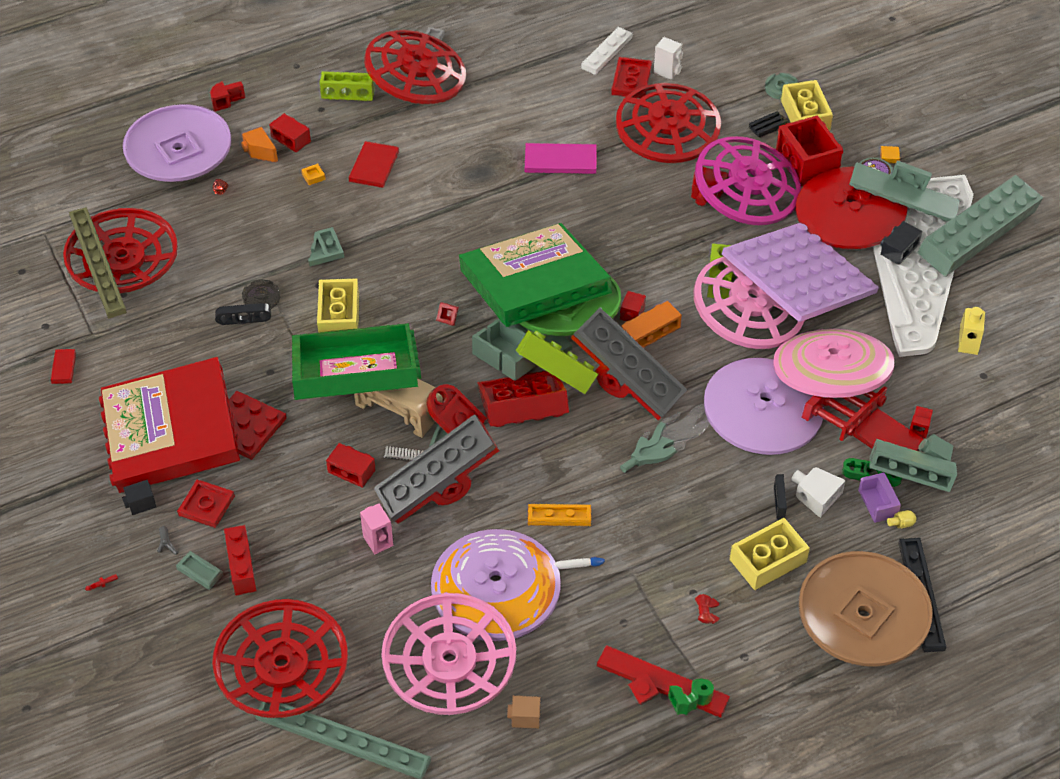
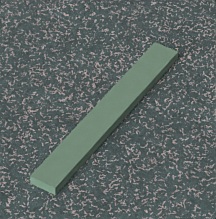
[255,702,431,779]

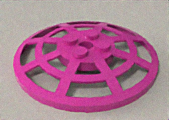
[695,136,801,225]

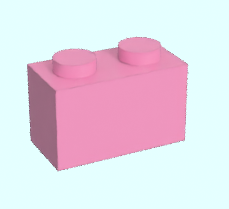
[360,504,393,555]

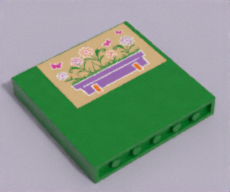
[459,223,612,327]

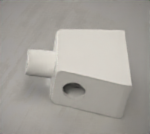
[791,468,845,518]

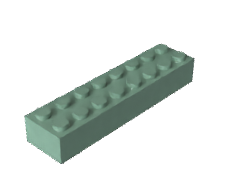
[917,175,1044,277]

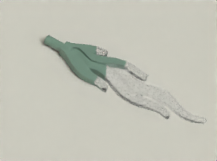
[620,403,710,473]

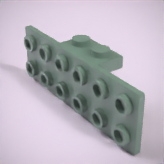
[849,160,960,222]

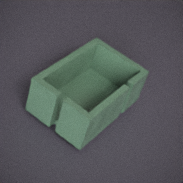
[472,318,537,381]

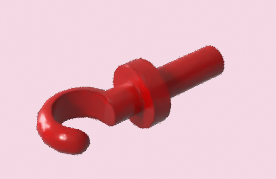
[85,574,118,591]

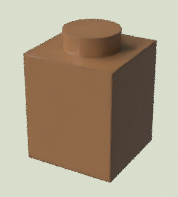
[507,696,540,729]

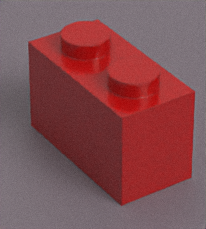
[269,113,311,153]
[326,443,376,488]

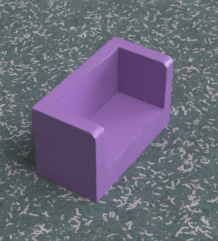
[858,473,901,523]

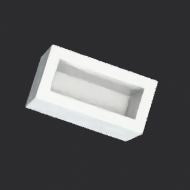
[654,37,683,80]

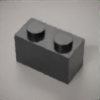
[880,221,923,265]

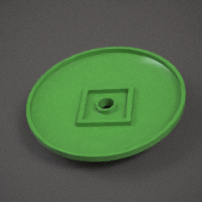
[519,277,621,336]

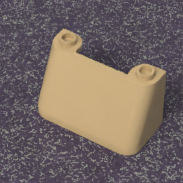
[354,379,443,438]

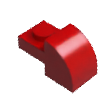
[210,81,245,112]

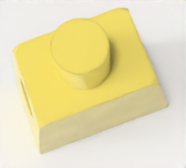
[958,307,985,355]

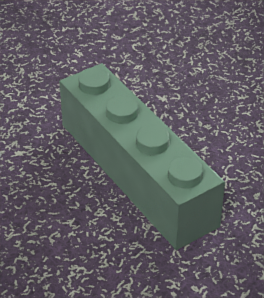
[870,439,957,492]

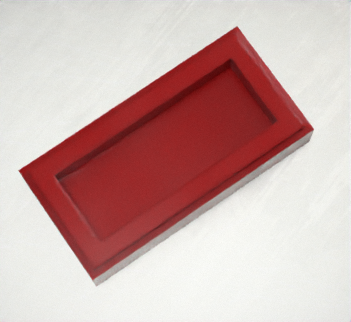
[51,349,76,384]

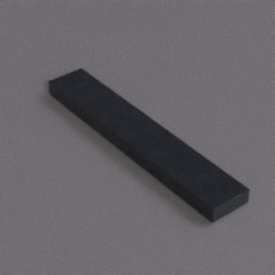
[898,538,947,653]

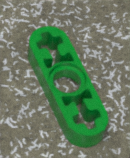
[842,458,902,487]

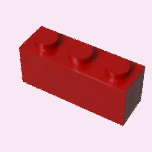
[224,525,257,596]

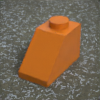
[241,127,278,162]

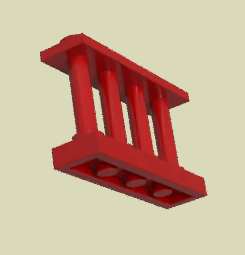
[801,386,887,442]

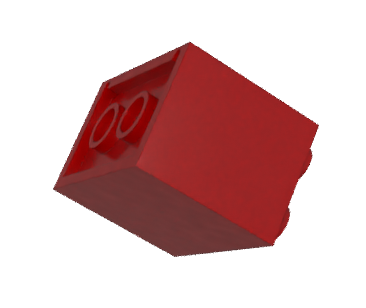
[776,115,843,187]

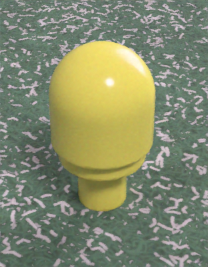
[887,510,916,528]

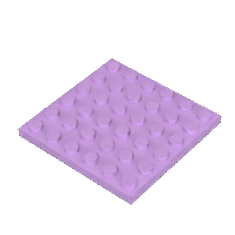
[722,223,879,322]

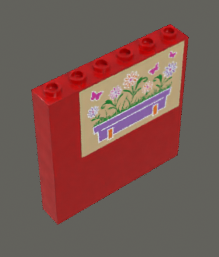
[99,357,240,493]

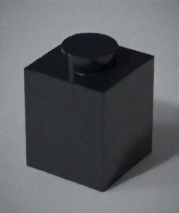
[122,480,156,515]

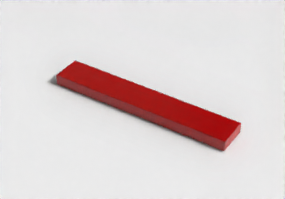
[597,645,730,718]

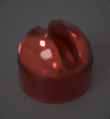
[212,179,228,195]

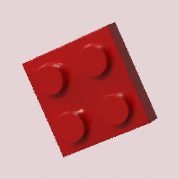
[177,479,235,528]

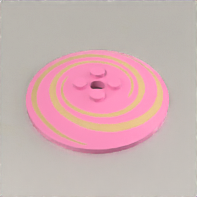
[773,329,894,398]

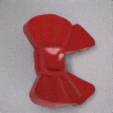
[695,594,720,624]

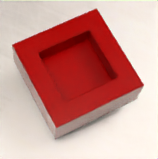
[628,673,660,705]

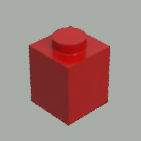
[620,291,646,321]

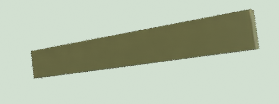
[69,207,127,319]

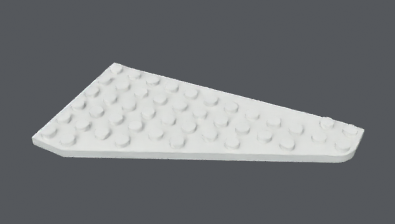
[873,175,973,357]

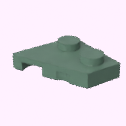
[308,227,344,267]

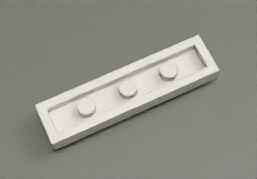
[581,27,632,75]

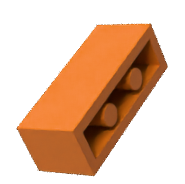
[621,301,682,348]

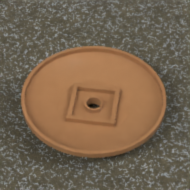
[799,551,932,666]

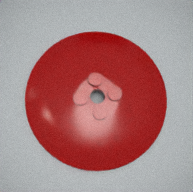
[796,167,908,249]

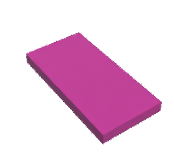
[525,143,597,174]

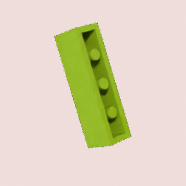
[516,330,598,394]

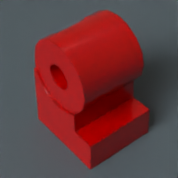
[910,406,933,439]

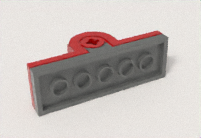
[571,307,687,420]
[374,414,500,524]

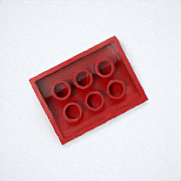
[477,371,569,427]

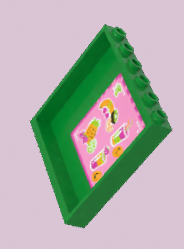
[292,323,421,400]

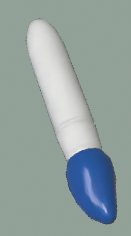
[554,557,605,569]

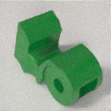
[668,679,714,715]

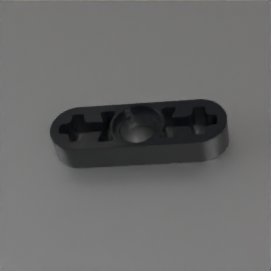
[215,303,271,325]

